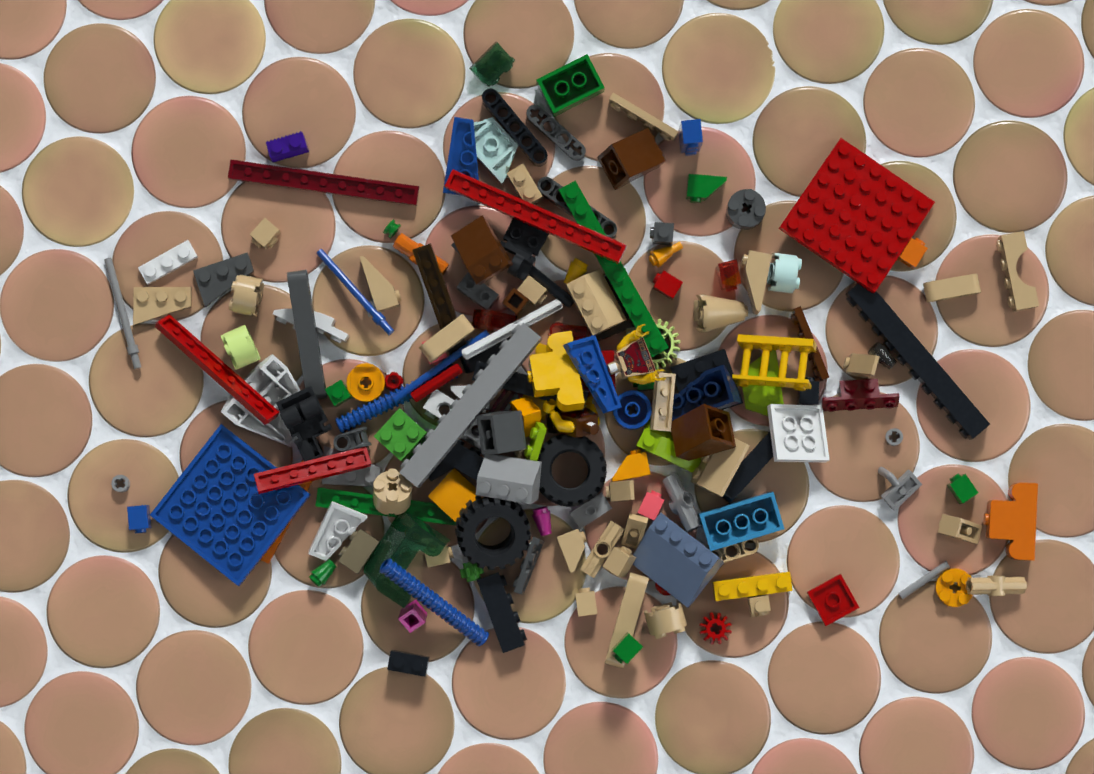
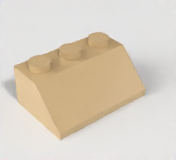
[566,269,627,336]
[690,438,750,497]

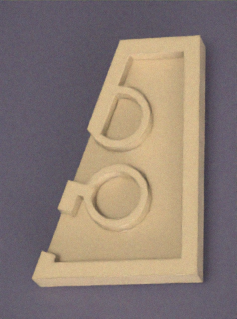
[133,287,192,326]

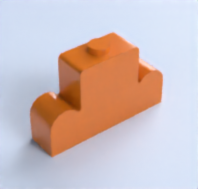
[983,482,1038,561]

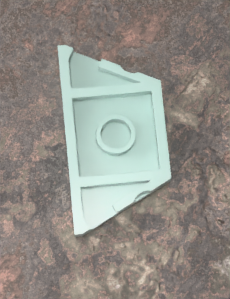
[474,117,518,184]

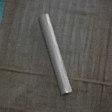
[898,561,950,600]

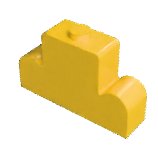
[527,331,585,412]

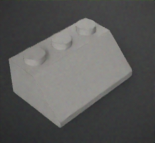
[476,454,542,504]

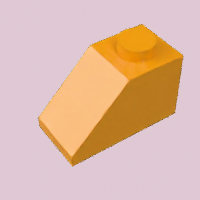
[612,449,651,482]

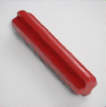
[411,363,463,402]

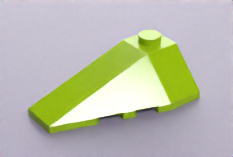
[636,416,701,473]

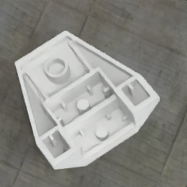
[221,354,300,447]

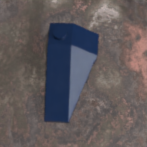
[672,365,741,421]

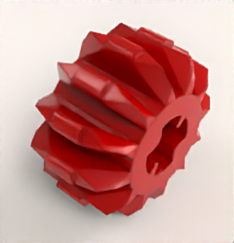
[699,612,732,645]

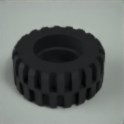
[537,434,607,507]
[455,496,531,570]

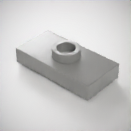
[570,492,612,529]

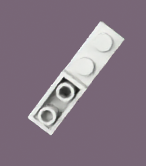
[273,308,349,343]

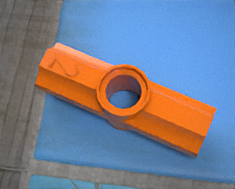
[393,233,449,275]

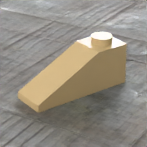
[360,256,402,312]
[843,353,880,379]

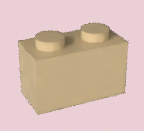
[507,164,543,204]

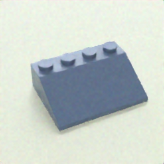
[633,513,724,608]

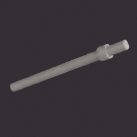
[104,258,141,369]

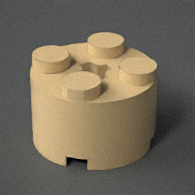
[229,275,264,317]
[373,469,412,515]
[644,601,687,639]

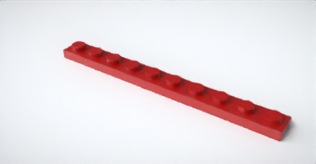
[445,169,627,264]

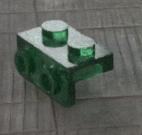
[469,42,515,87]

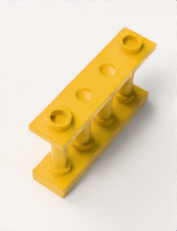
[732,334,817,391]

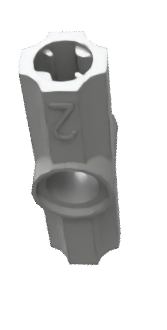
[662,473,701,533]

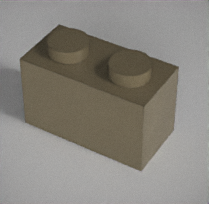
[338,529,380,574]

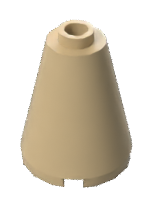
[693,294,748,333]

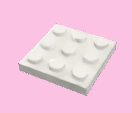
[767,404,830,463]

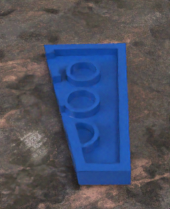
[443,117,479,196]
[563,335,622,414]

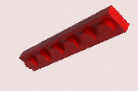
[254,447,371,494]

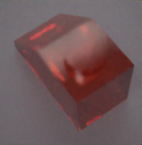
[715,259,741,292]
[472,309,517,332]

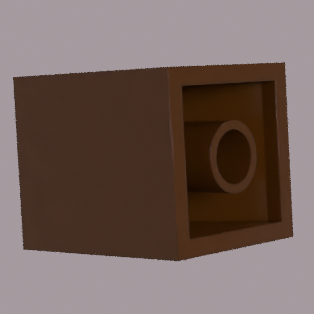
[597,128,666,190]
[671,404,736,461]

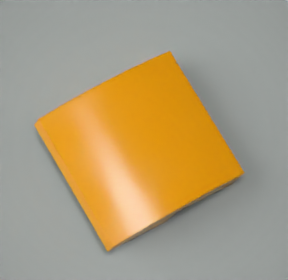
[428,468,478,522]

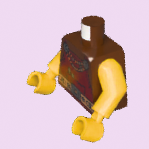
[542,391,600,438]

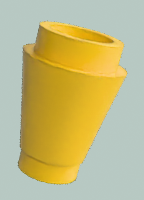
[564,258,588,284]

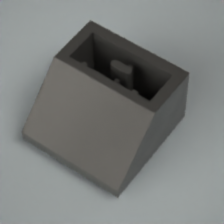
[476,410,527,454]

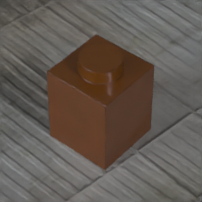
[502,288,529,317]

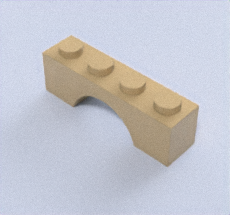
[996,231,1039,312]

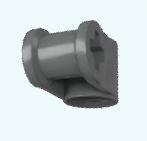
[333,427,372,452]

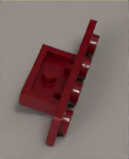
[822,379,900,412]

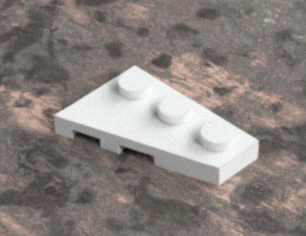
[308,501,367,561]

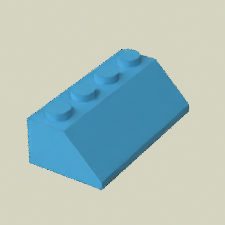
[698,491,785,551]

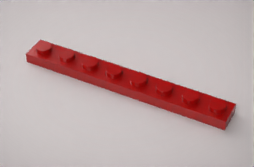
[155,314,280,425]

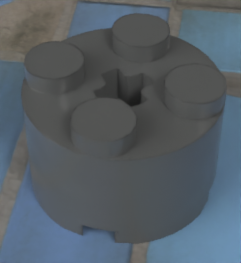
[726,189,766,230]

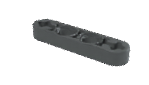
[526,105,586,161]

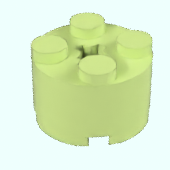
[221,325,261,370]

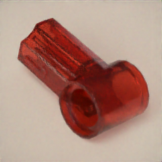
[548,322,587,341]

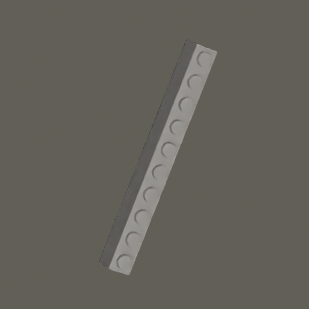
[399,323,542,488]

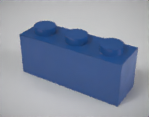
[678,119,703,156]

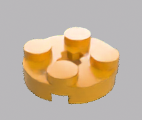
[346,363,385,402]
[935,568,973,607]

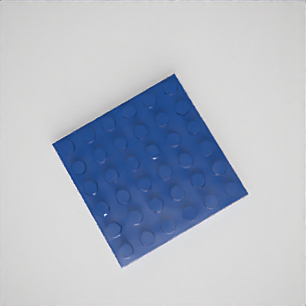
[150,424,311,586]

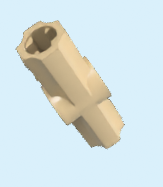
[580,521,625,578]
[966,576,1027,596]

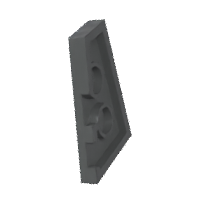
[193,253,254,307]

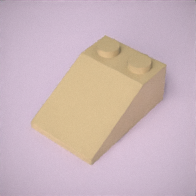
[740,250,772,315]

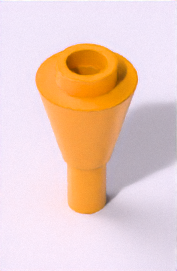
[649,242,683,268]

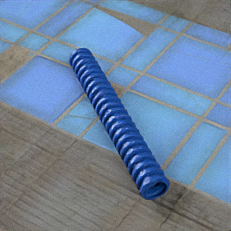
[335,364,459,433]
[380,558,489,646]

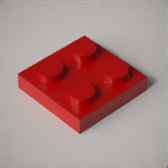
[807,574,860,626]

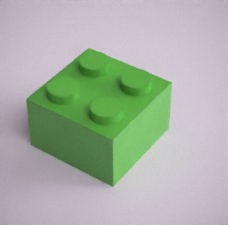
[374,408,427,463]

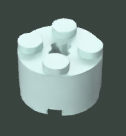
[767,253,802,293]

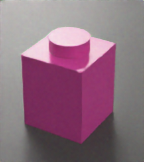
[398,599,428,633]

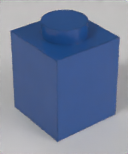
[127,505,152,534]

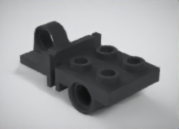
[500,218,549,281]
[276,386,332,461]

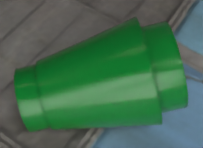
[309,559,337,587]

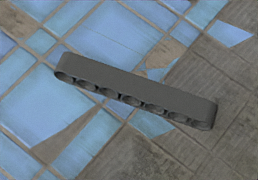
[287,270,327,400]

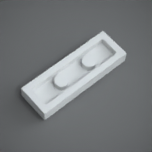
[138,240,198,285]

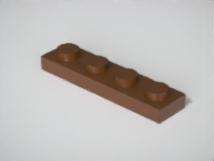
[790,306,829,381]

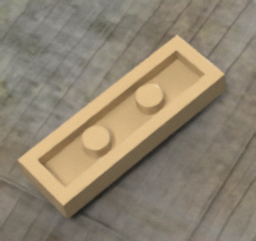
[650,372,676,432]

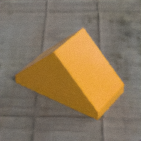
[509,396,541,438]

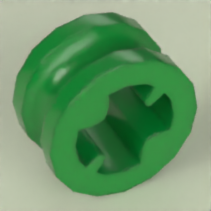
[383,219,401,239]

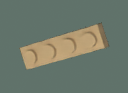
[609,92,679,141]

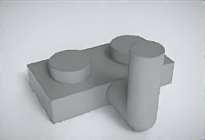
[878,467,922,511]

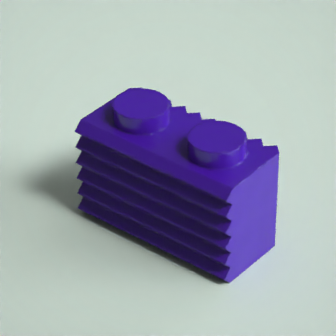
[266,131,309,163]

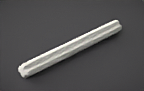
[461,299,563,360]

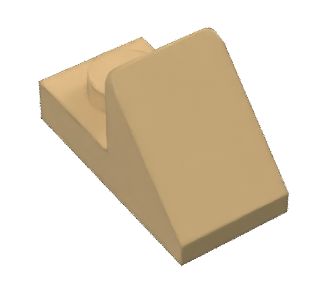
[621,513,648,549]

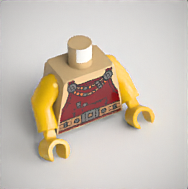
[607,324,666,385]

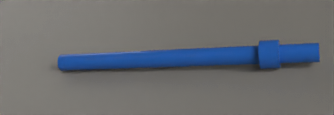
[316,249,394,335]
[392,330,489,403]

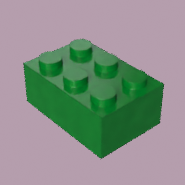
[536,54,605,118]

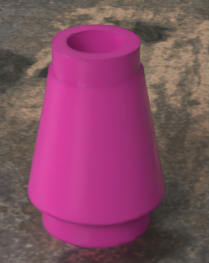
[532,506,552,536]

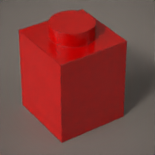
[652,270,683,300]

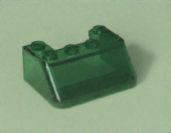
[363,512,450,608]

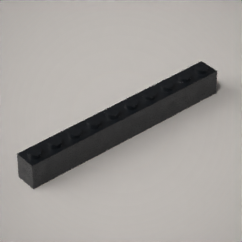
[845,284,990,440]

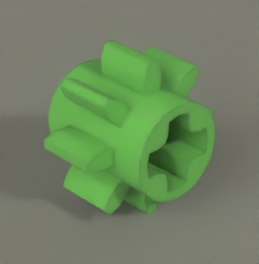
[460,562,484,582]

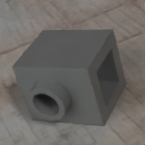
[650,222,674,245]

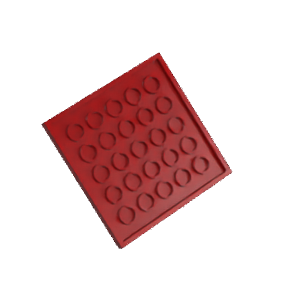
[778,138,935,294]

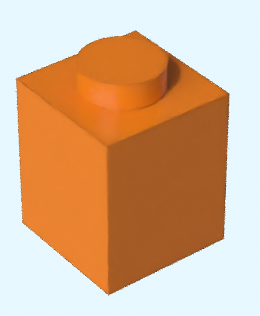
[897,238,928,269]

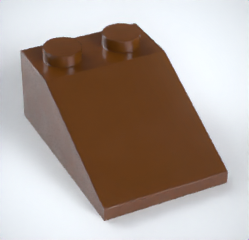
[451,215,513,285]

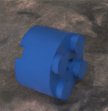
[613,390,652,430]

